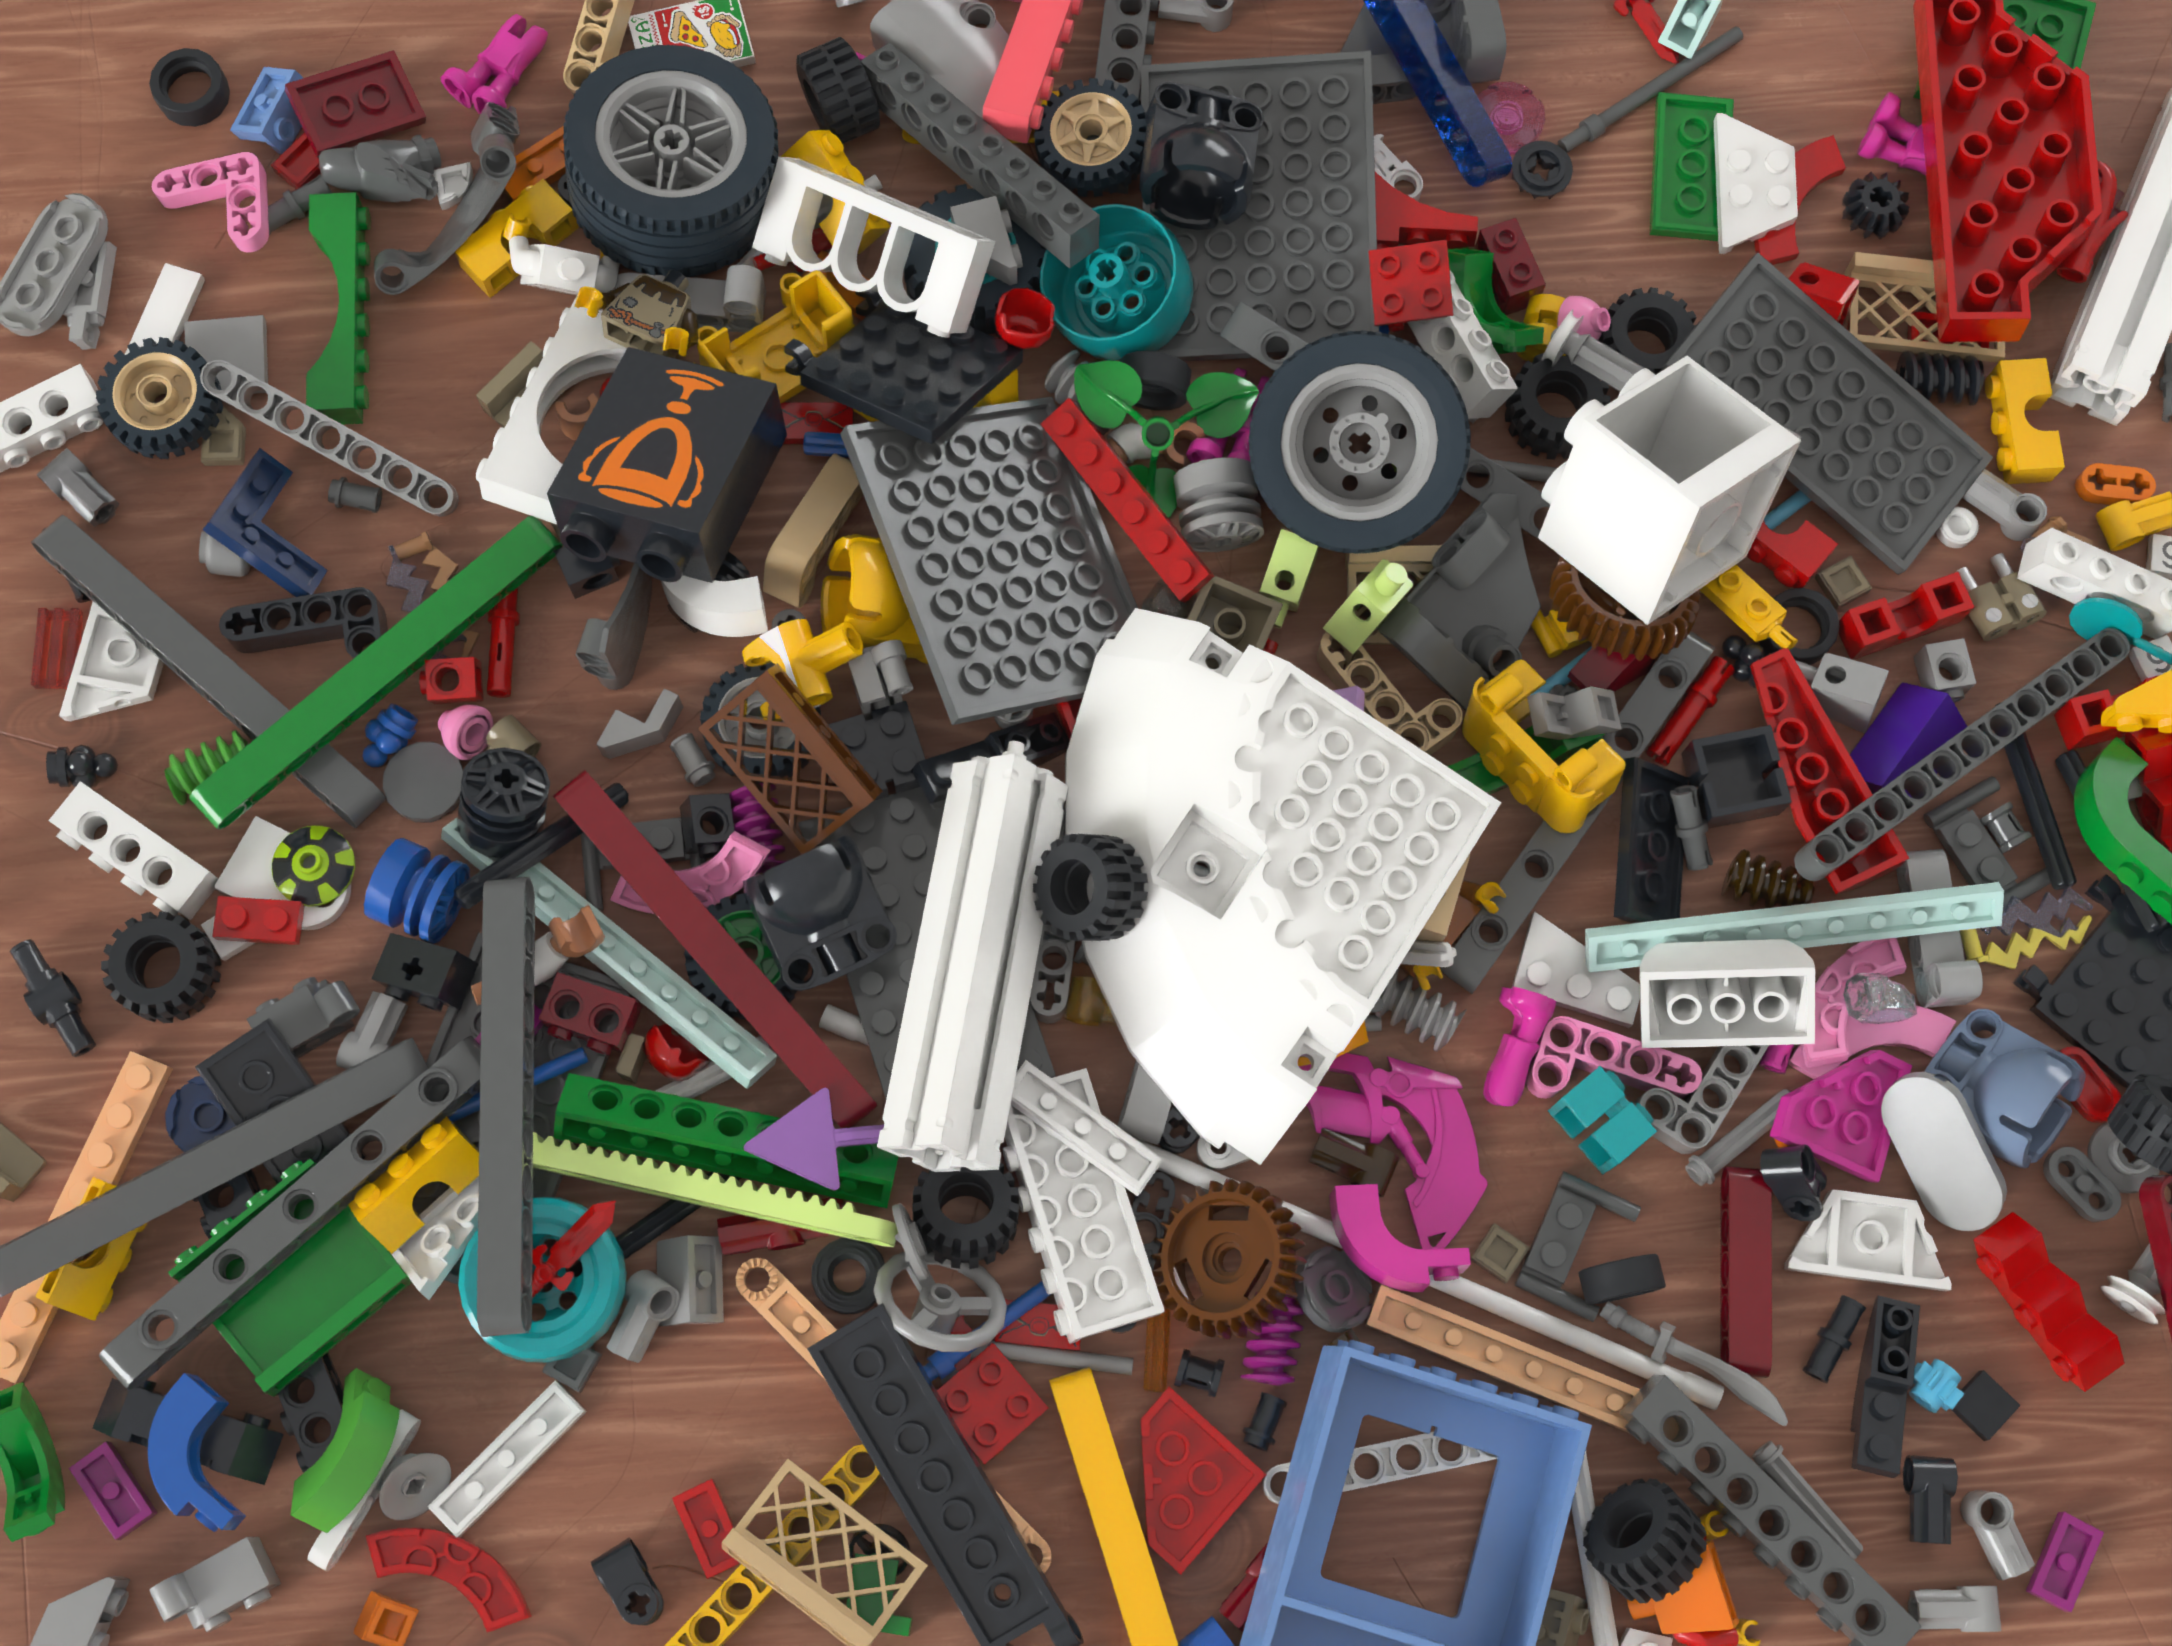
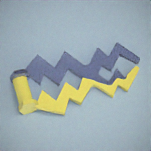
[1960,888,2093,969]

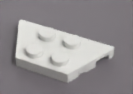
[1713,113,1798,254]
[59,602,164,721]
[1784,1189,1952,1292]

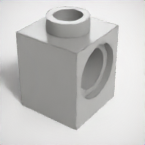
[1913,638,1976,703]

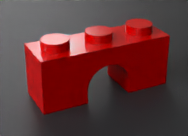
[1746,520,1838,588]
[1838,572,1975,660]
[2054,675,2160,751]

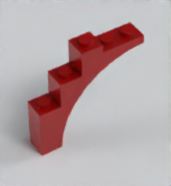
[1375,172,1478,249]

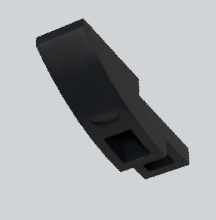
[912,712,1069,804]
[1850,1295,1920,1478]

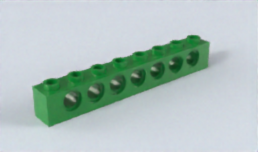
[553,1073,899,1208]

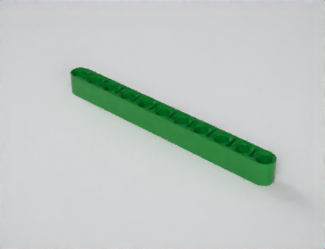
[189,516,563,830]

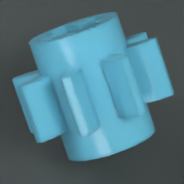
[1909,1359,1964,1413]

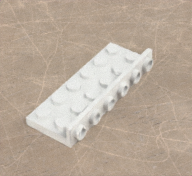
[1003,1068,1165,1344]

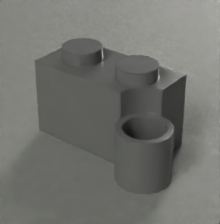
[247,977,360,1058]

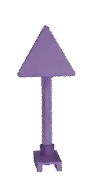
[743,1088,884,1191]

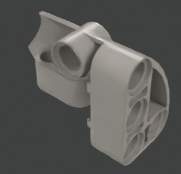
[870,0,1009,119]

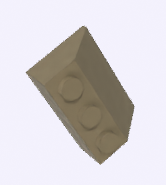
[1187,575,1283,669]

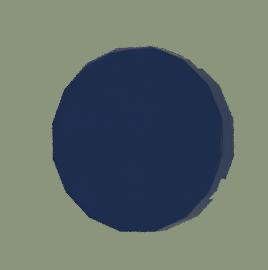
[165,1076,236,1152]

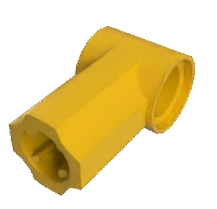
[2095,491,2172,551]

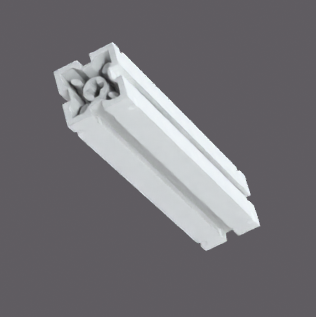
[2049,88,2172,426]
[877,741,1068,1172]

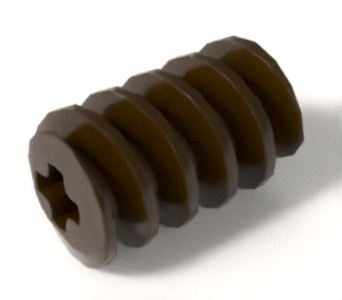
[1721,849,1815,908]

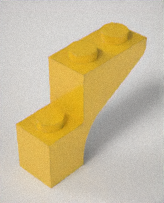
[2101,669,2172,733]

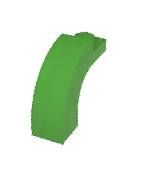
[291,1368,400,1533]

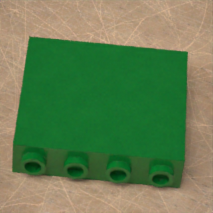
[168,1159,412,1397]

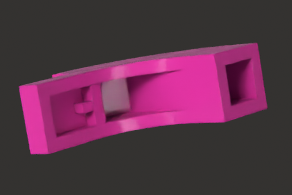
[1329,1184,1471,1292]

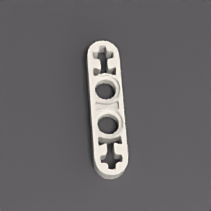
[307,1409,421,1572]

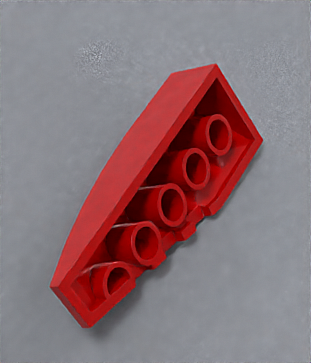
[1750,648,1909,895]

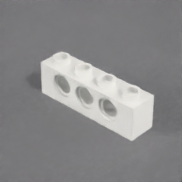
[1407,271,1518,419]
[0,364,103,473]
[2017,528,2172,639]
[49,781,218,921]

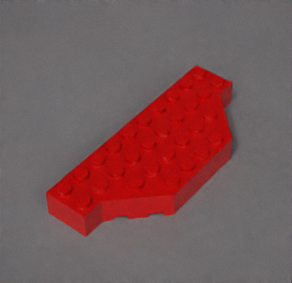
[1913,0,2102,342]

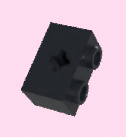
[372,933,478,1012]

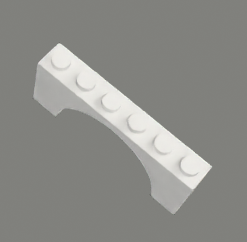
[476,295,627,525]

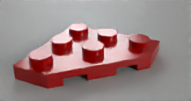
[1140,1386,1267,1575]

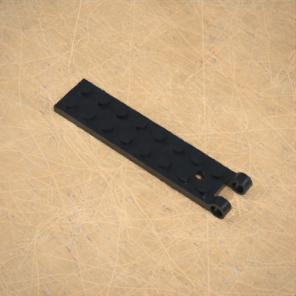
[807,1303,1084,1646]

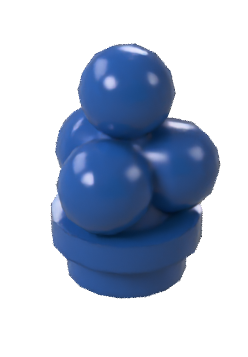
[362,703,418,768]

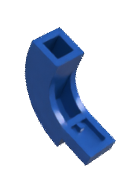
[148,1373,246,1532]

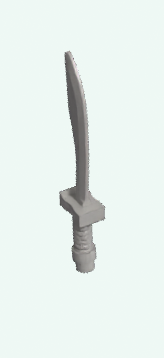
[1600,1301,1788,1426]

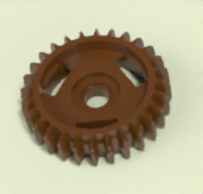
[1548,556,1700,661]
[1150,1179,1307,1340]

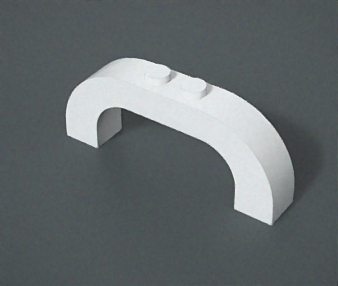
[661,575,768,637]

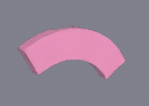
[610,831,771,914]
[1802,938,1907,1068]
[1788,1003,1956,1080]

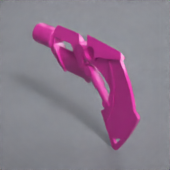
[1299,1053,1488,1250]

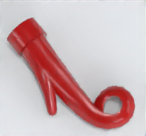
[2056,161,2128,283]

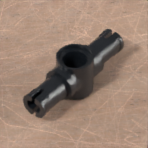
[9,939,96,1057]

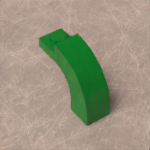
[1448,247,1544,354]
[0,1382,65,1542]

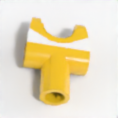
[742,619,864,719]

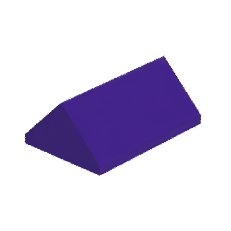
[1850,682,1968,823]

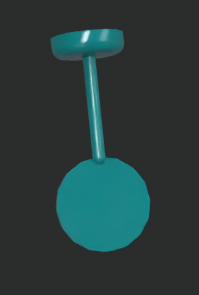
[2069,597,2172,665]

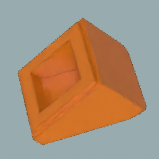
[354,1591,419,1646]

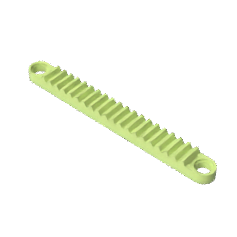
[533,1132,898,1247]

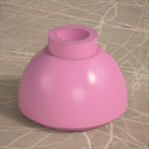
[1557,296,1611,340]
[438,705,493,760]

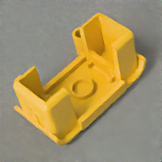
[693,270,854,404]
[1462,659,1626,833]

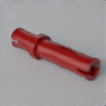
[487,588,520,698]
[1646,656,1735,766]

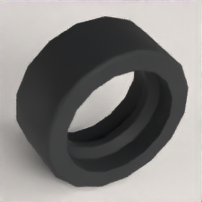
[149,48,230,127]
[1119,351,1192,411]
[1759,588,1840,665]
[1578,1254,1666,1305]

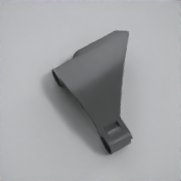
[374,102,520,295]
[575,563,653,690]

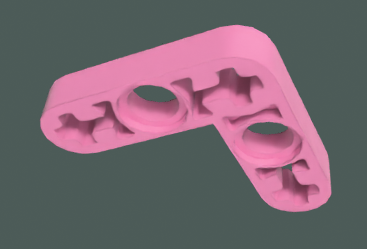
[151,152,269,253]

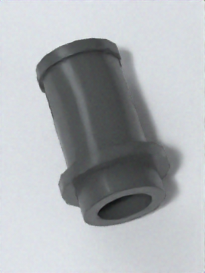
[328,477,382,513]

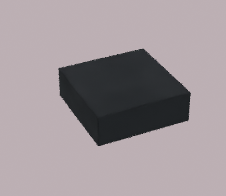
[1952,1370,2021,1441]

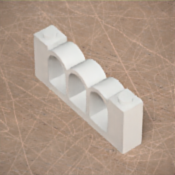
[752,157,996,338]

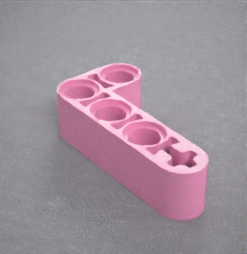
[1526,1016,1702,1099]

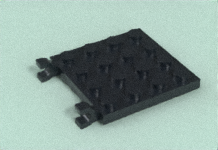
[784,291,1023,444]
[2013,874,2172,1089]

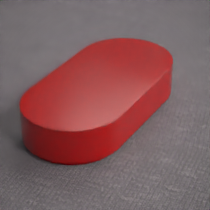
[2059,1046,2121,1123]

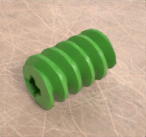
[164,730,249,805]

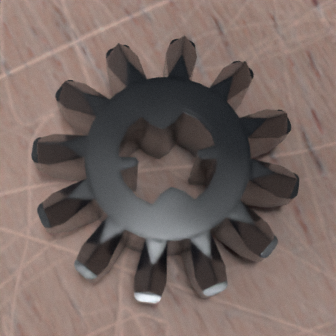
[1842,172,1910,240]

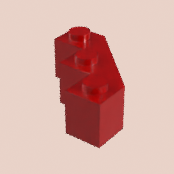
[2125,728,2172,853]
[1973,1212,2125,1392]

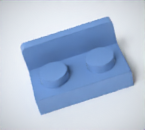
[230,67,303,154]

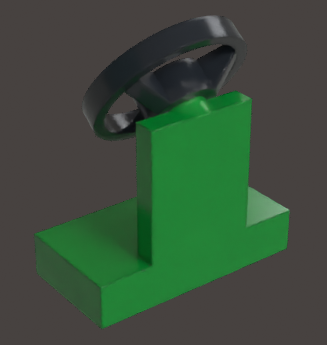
[846,1524,913,1636]

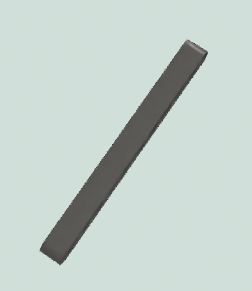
[31,515,386,828]
[1794,628,2130,881]
[477,877,535,1337]
[0,1037,429,1298]

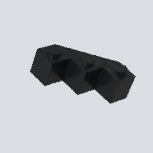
[92,1378,284,1485]

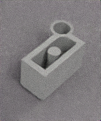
[149,1537,281,1633]

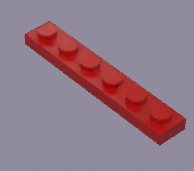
[1041,398,1215,603]

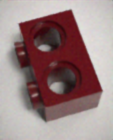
[1474,218,1546,315]
[539,972,642,1056]

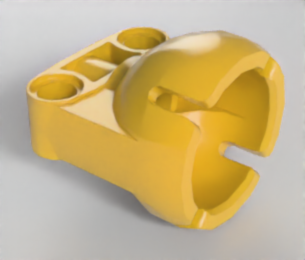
[820,534,928,664]

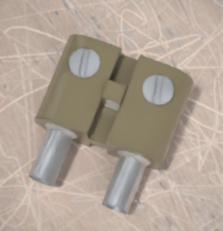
[1956,553,2047,641]

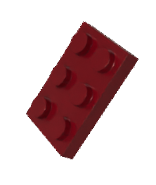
[285,50,426,158]

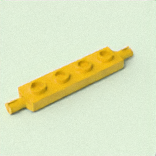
[1699,565,1798,650]

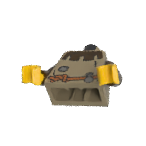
[575,270,699,358]

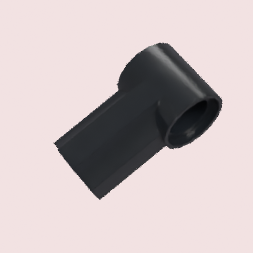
[1903,1455,1958,1544]

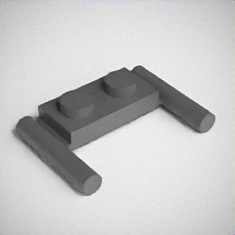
[1923,776,2051,911]
[581,817,706,911]
[1515,1171,1641,1322]

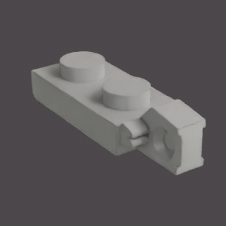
[63,241,117,350]

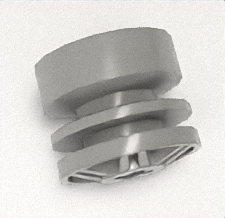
[1173,458,1264,552]

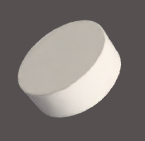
[1936,507,1979,548]

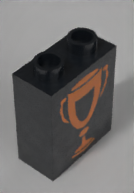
[547,347,787,583]

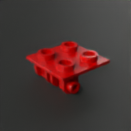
[1368,239,1454,332]
[937,1343,1049,1465]

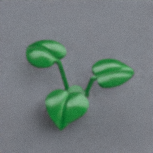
[1074,360,1259,518]

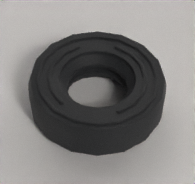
[811,1238,885,1314]

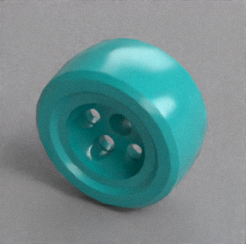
[1040,204,1193,360]
[458,1197,627,1363]

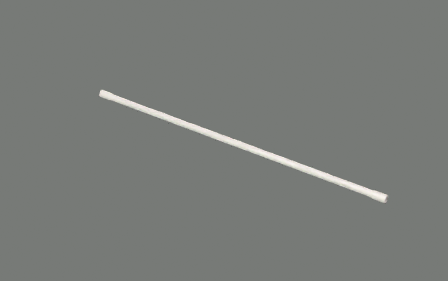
[819,1004,1724,1411]

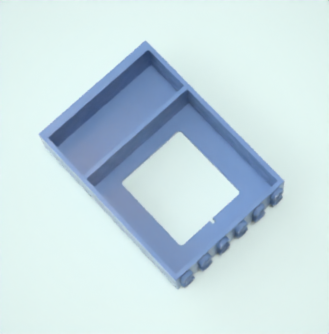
[1239,1340,1592,1646]

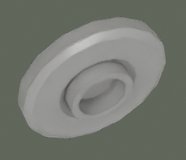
[892,1203,929,1281]

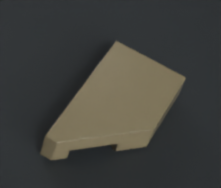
[201,406,246,466]

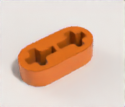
[2075,463,2156,505]

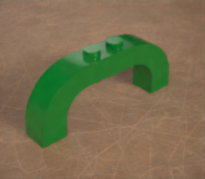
[2074,736,2172,925]

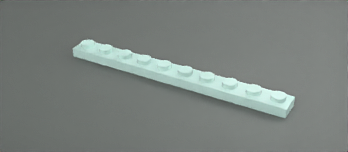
[441,817,777,1089]
[1585,882,2004,972]

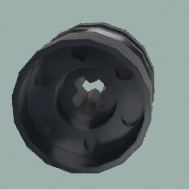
[457,748,550,858]

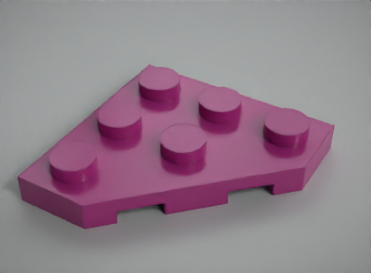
[1770,1050,1912,1183]

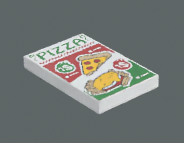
[628,0,756,67]

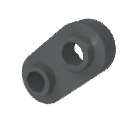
[2043,1147,2121,1222]

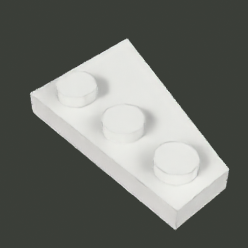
[1511,912,1640,1028]
[392,1176,479,1300]

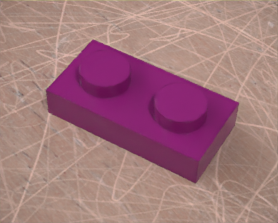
[69,1441,158,1540]
[2026,1512,2104,1612]

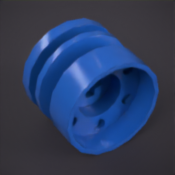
[364,838,470,944]

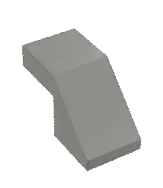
[1527,686,1622,740]
[596,688,683,759]

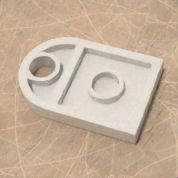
[214,816,351,930]

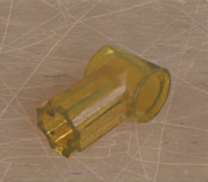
[1065,976,1117,1026]

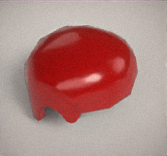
[995,288,1055,349]
[645,1024,710,1081]

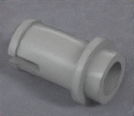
[670,733,715,787]

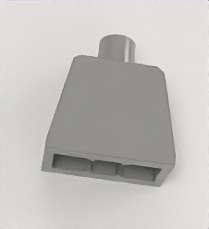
[1796,653,1889,733]

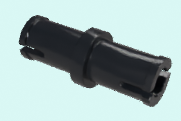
[1803,1295,1866,1384]

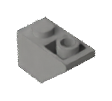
[950,196,1023,285]
[30,1576,130,1646]

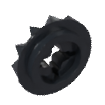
[1512,141,1573,199]

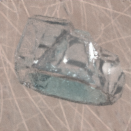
[1843,973,1917,1024]

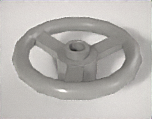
[873,1250,1007,1352]

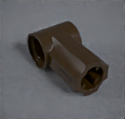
[1309,1127,1400,1197]

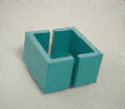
[1547,1066,1657,1175]

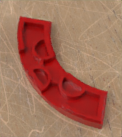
[1754,135,1846,265]
[365,1528,532,1633]

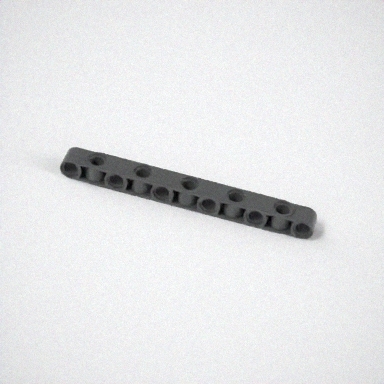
[1219,301,1550,539]
[1440,631,1716,994]
[99,1036,481,1390]

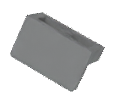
[657,1235,724,1326]

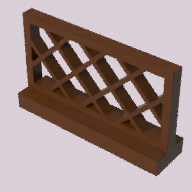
[698,663,883,854]

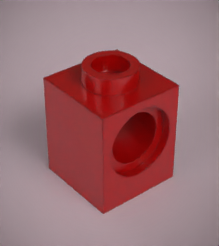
[419,657,484,705]

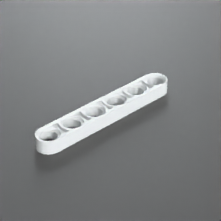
[1263,1432,1498,1504]

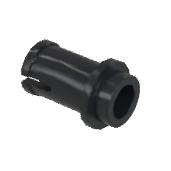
[1243,1392,1287,1452]

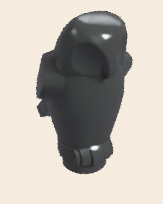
[319,135,441,203]

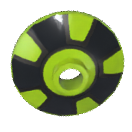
[272,826,355,906]

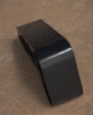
[219,587,388,659]

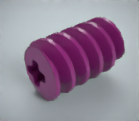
[729,783,787,873]
[1240,1292,1305,1386]

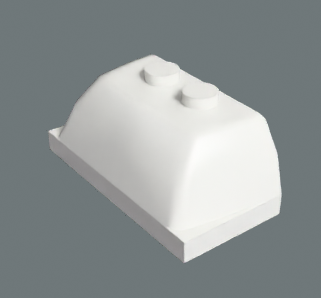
[1640,939,1815,1048]

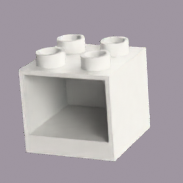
[1538,356,1801,625]

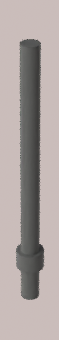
[1558,26,1744,153]

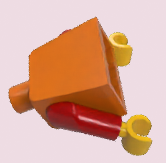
[1627,1510,1761,1646]

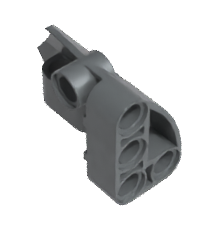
[1341,0,1507,104]
[1377,492,1541,711]

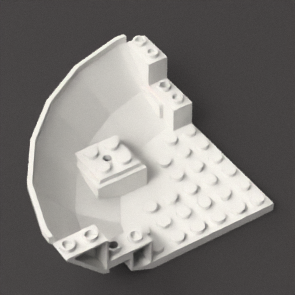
[1064,608,1501,1165]

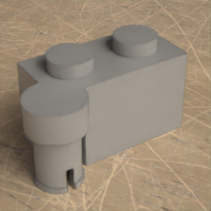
[848,640,913,721]

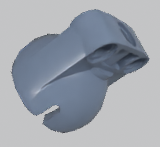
[1924,1009,2086,1169]

